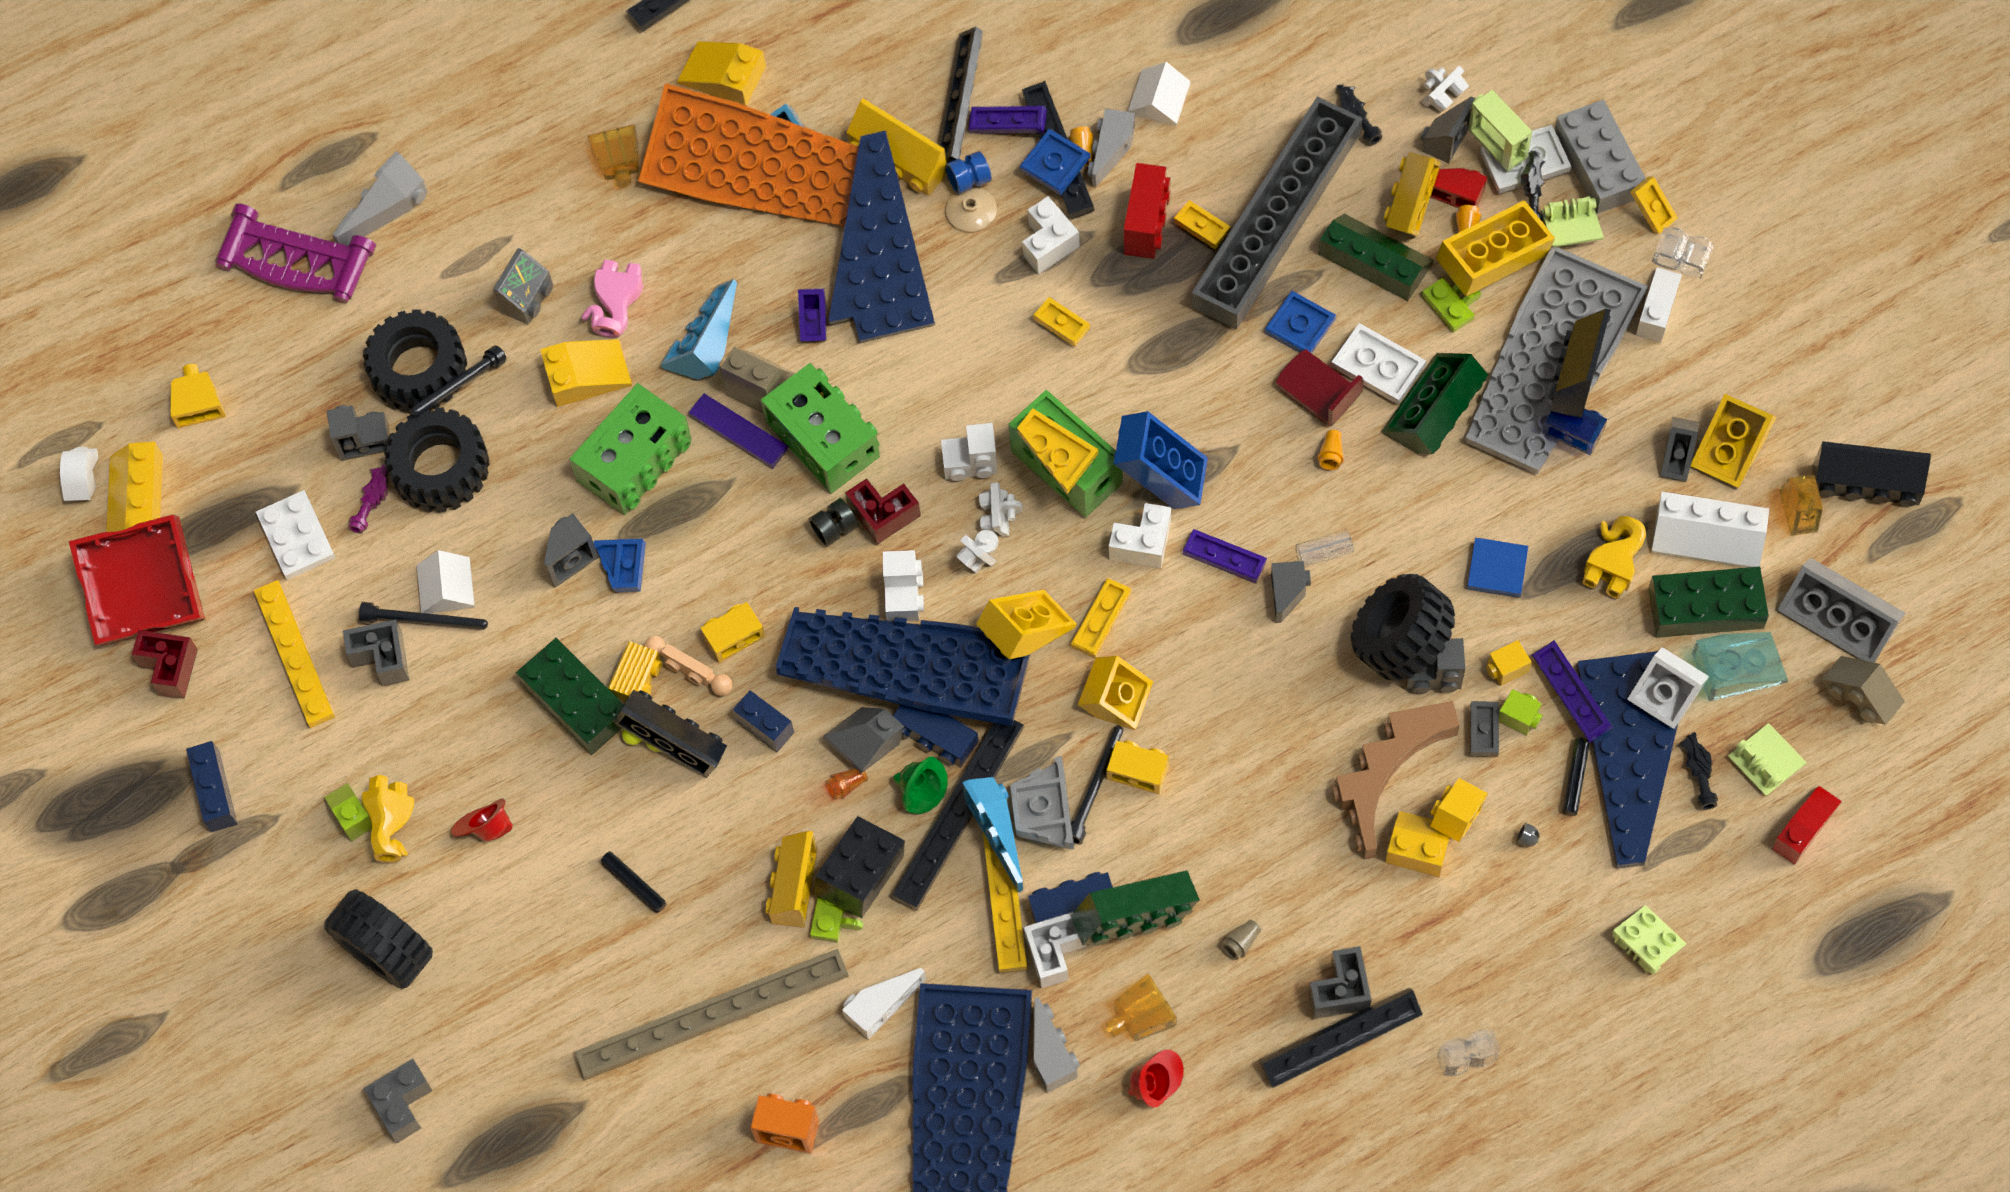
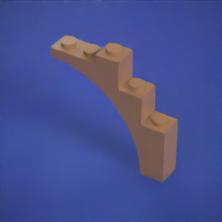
[1332,701,1459,859]

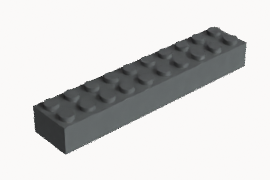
[1191,96,1362,330]

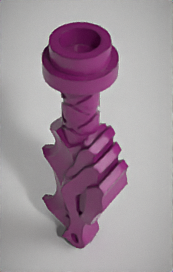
[348,465,388,534]

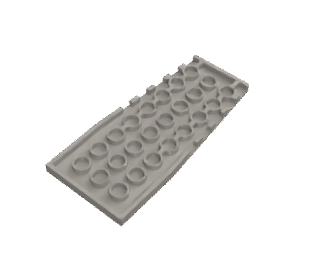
[1465,246,1648,474]

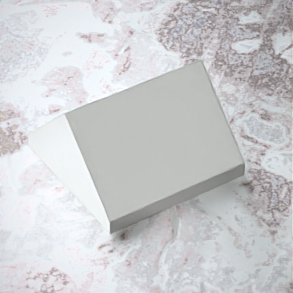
[1128,62,1190,126]
[417,550,475,614]

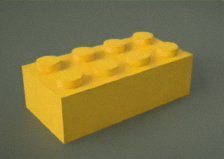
[1436,200,1555,297]

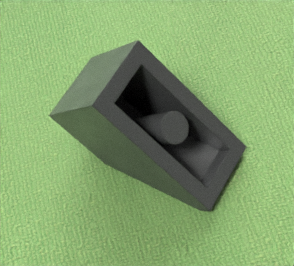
[1660,417,1699,481]
[1271,561,1311,623]

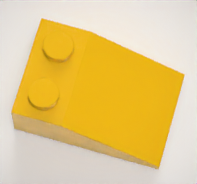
[677,41,766,106]
[540,339,633,407]
[1690,394,1777,488]
[976,590,1077,659]

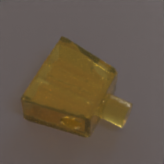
[587,124,640,187]
[1779,475,1823,536]
[1105,973,1177,1041]

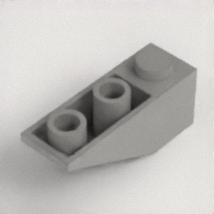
[1088,109,1135,187]
[1034,997,1080,1093]

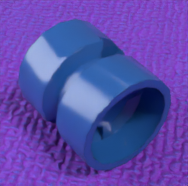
[945,151,992,195]

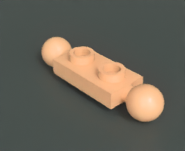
[644,636,733,696]

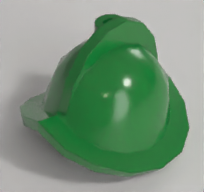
[893,756,948,814]

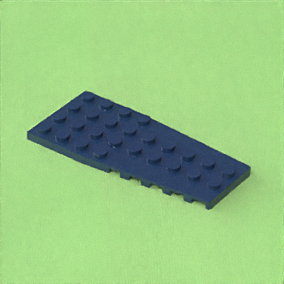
[776,607,1031,726]
[913,983,1032,1192]

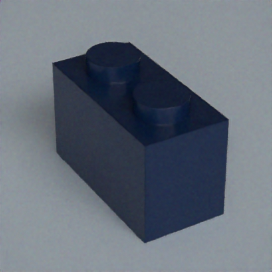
[733,690,794,752]

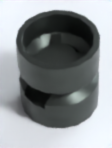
[809,498,859,547]

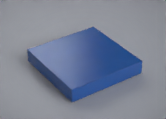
[1019,129,1091,195]
[1264,291,1336,353]
[1467,537,1528,598]

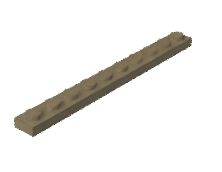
[575,949,849,1080]

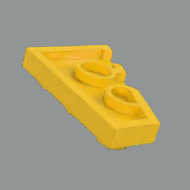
[1017,408,1099,494]

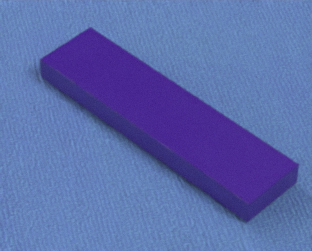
[688,393,788,469]
[1532,640,1613,742]

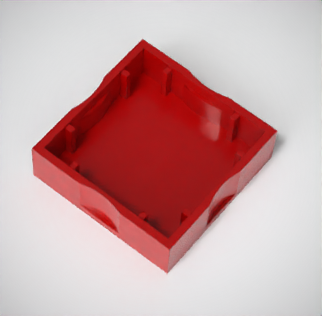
[68,514,205,646]

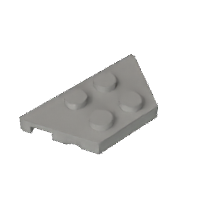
[1010,756,1074,849]

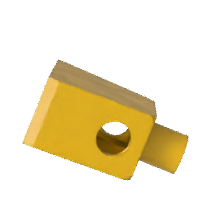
[171,364,226,428]

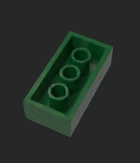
[1648,566,1769,638]
[516,638,624,755]
[1071,870,1200,946]

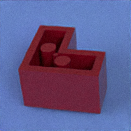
[845,478,921,545]
[131,630,198,699]

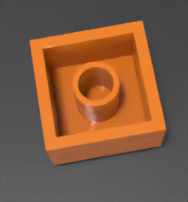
[751,1093,819,1154]

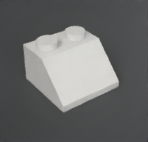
[1627,647,1709,729]

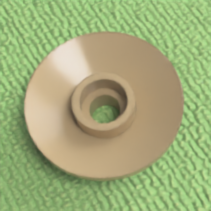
[946,187,997,233]

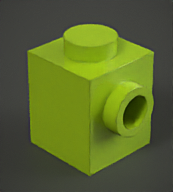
[1499,689,1543,736]

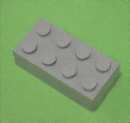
[1554,99,1645,214]

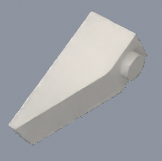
[1636,268,1682,342]
[842,968,926,1040]

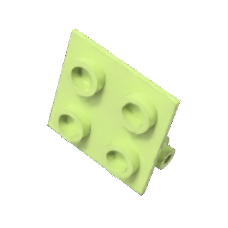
[1541,196,1604,247]
[1728,723,1807,796]
[1612,905,1686,975]

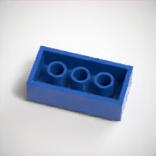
[1114,411,1208,509]

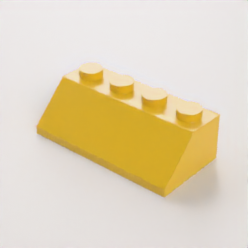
[846,98,947,196]
[106,441,163,532]

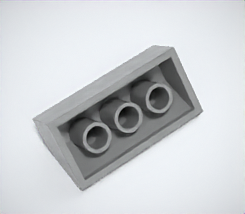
[1777,558,1906,663]

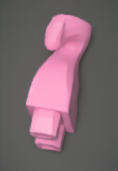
[581,260,643,338]

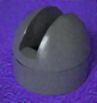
[1516,823,1540,847]

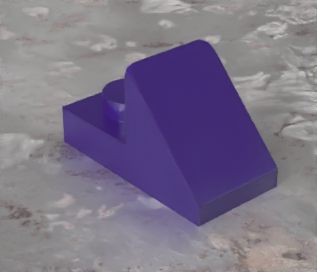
[798,288,827,341]

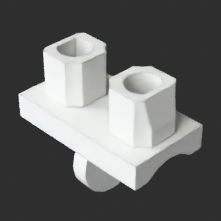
[1421,66,1469,113]
[979,482,1023,537]
[956,530,999,573]

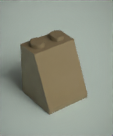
[720,347,795,414]

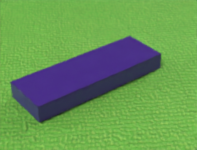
[969,106,1046,133]
[1183,529,1267,584]

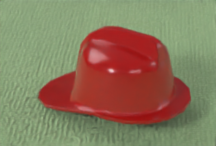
[451,798,513,842]
[1127,1050,1184,1108]

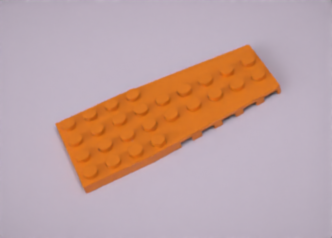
[638,83,859,226]

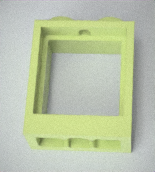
[1468,90,1533,172]

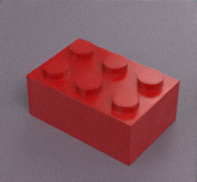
[1124,163,1171,259]

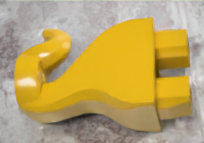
[1583,516,1646,599]
[362,775,414,863]

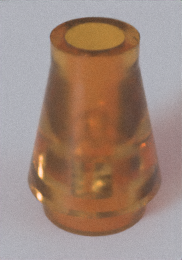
[825,768,868,800]

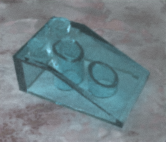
[1692,632,1788,701]

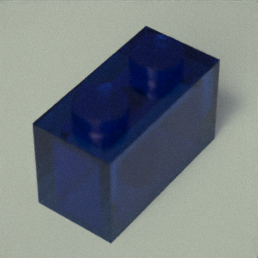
[1543,409,1607,456]

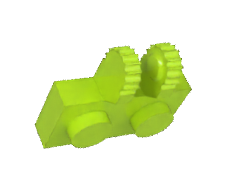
[1421,278,1482,333]
[810,896,863,943]

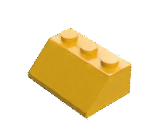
[1384,152,1441,236]
[766,831,818,928]

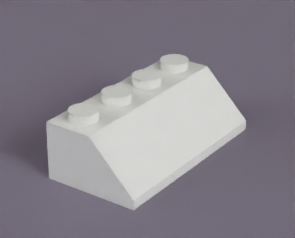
[1651,492,1769,568]

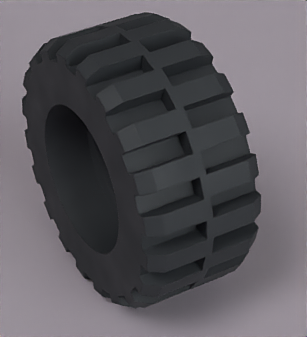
[363,309,467,412]
[384,407,490,512]
[1350,574,1455,681]
[324,889,433,989]

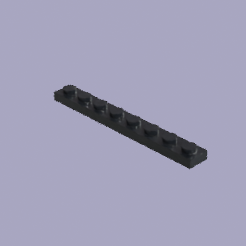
[893,720,1024,911]

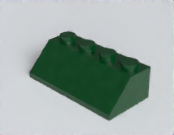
[1318,213,1434,301]
[1382,353,1488,454]

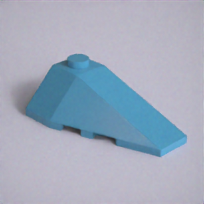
[660,279,737,380]
[963,777,1023,893]

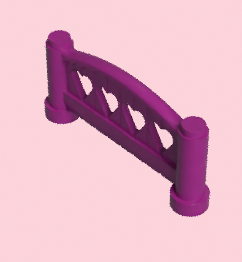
[215,203,376,303]

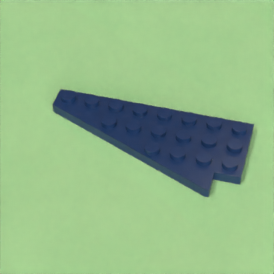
[829,130,935,343]
[1577,651,1678,869]

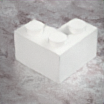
[1022,196,1080,274]
[941,423,998,481]
[1109,503,1171,568]
[883,550,924,622]
[1024,912,1087,988]

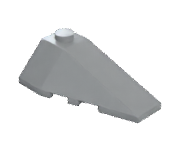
[332,151,428,246]

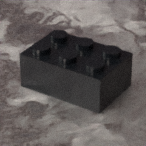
[814,816,905,919]

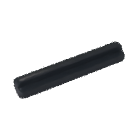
[1562,737,1590,816]
[601,851,666,913]

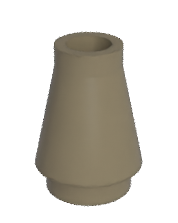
[1221,920,1261,960]

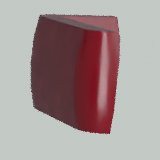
[1276,349,1363,426]

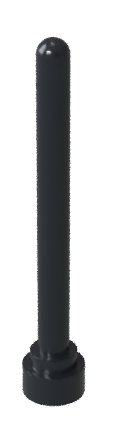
[410,345,506,417]
[359,602,488,630]
[1071,725,1124,845]

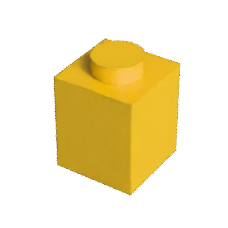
[1486,640,1532,686]

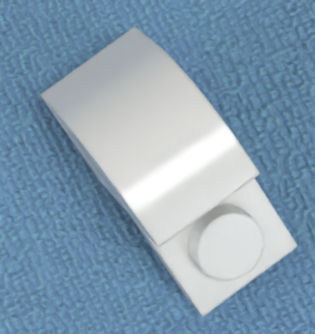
[60,447,98,501]

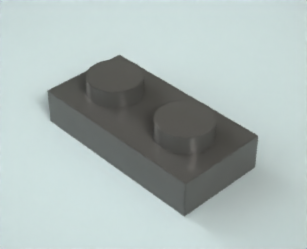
[1470,701,1499,757]

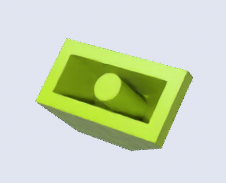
[324,783,372,841]

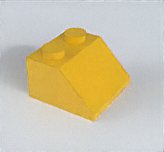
[1078,656,1154,730]
[1385,811,1450,877]

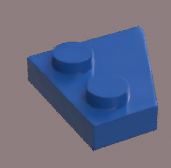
[594,539,646,592]

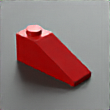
[1430,168,1487,208]
[1772,786,1842,865]

